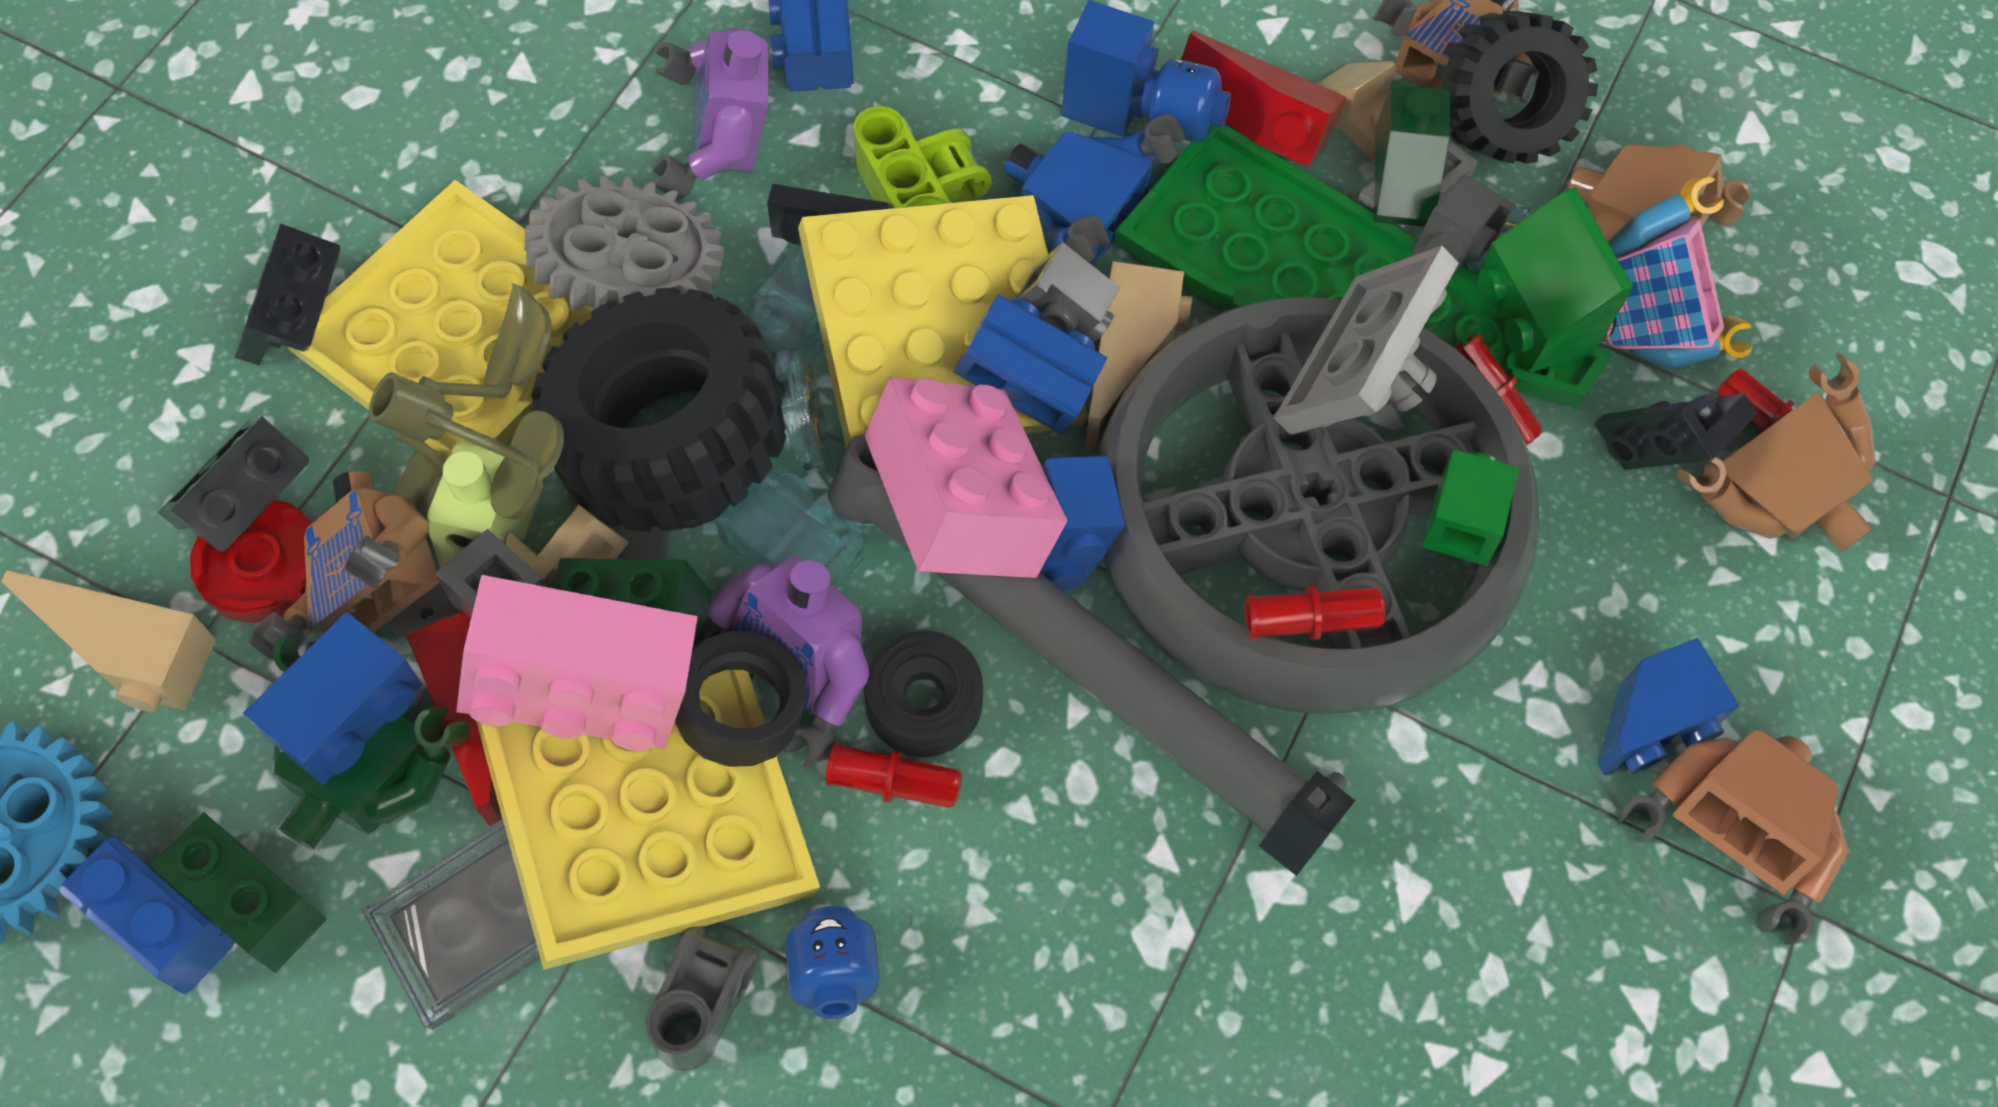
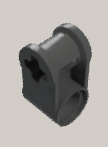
[646,926,759,1071]

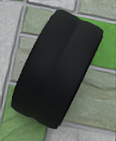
[864,631,983,757]

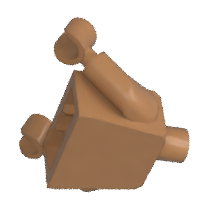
[1568,144,1750,242]
[1677,353,1876,552]

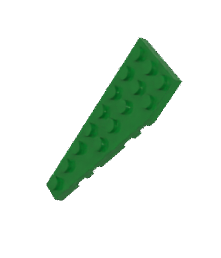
[1114,124,1613,409]

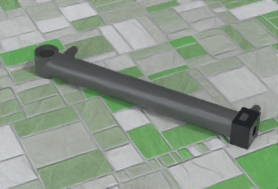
[828,434,1356,876]

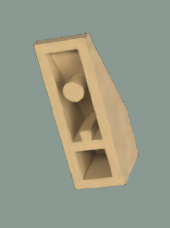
[1085,261,1192,449]
[1,570,216,712]

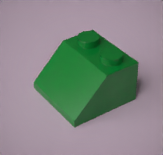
[1477,187,1634,373]

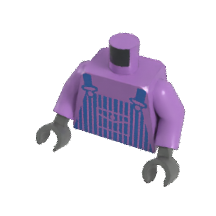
[653,29,768,199]
[704,556,869,767]

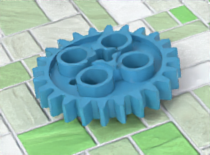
[0,722,113,945]

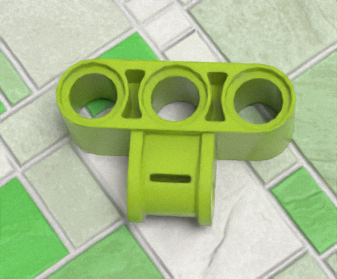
[853,106,992,209]

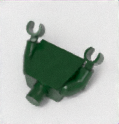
[273,633,470,850]

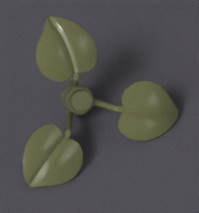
[369,283,564,539]

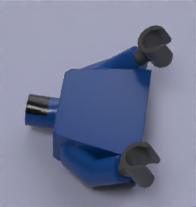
[1004,114,1185,267]

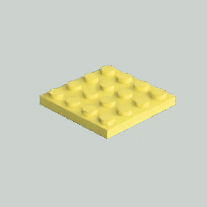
[288,180,593,461]
[798,195,1089,449]
[476,670,820,970]

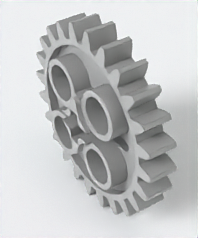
[524,176,724,312]

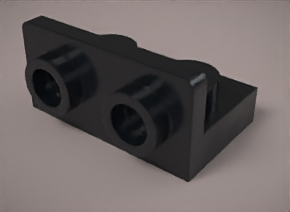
[235,223,340,366]
[1595,393,1757,470]
[158,416,309,552]

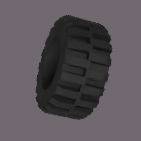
[530,287,790,532]

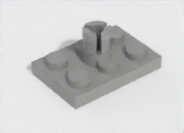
[1274,246,1459,435]

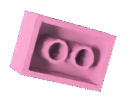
[864,377,1067,578]
[456,575,698,751]

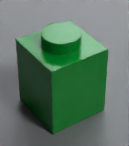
[1422,449,1519,566]

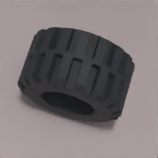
[1434,10,1598,164]

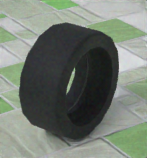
[675,631,806,767]

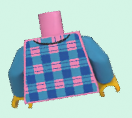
[1607,177,1753,369]

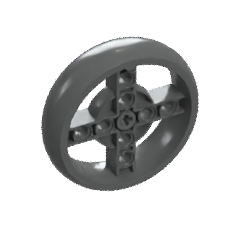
[1097,297,1539,714]

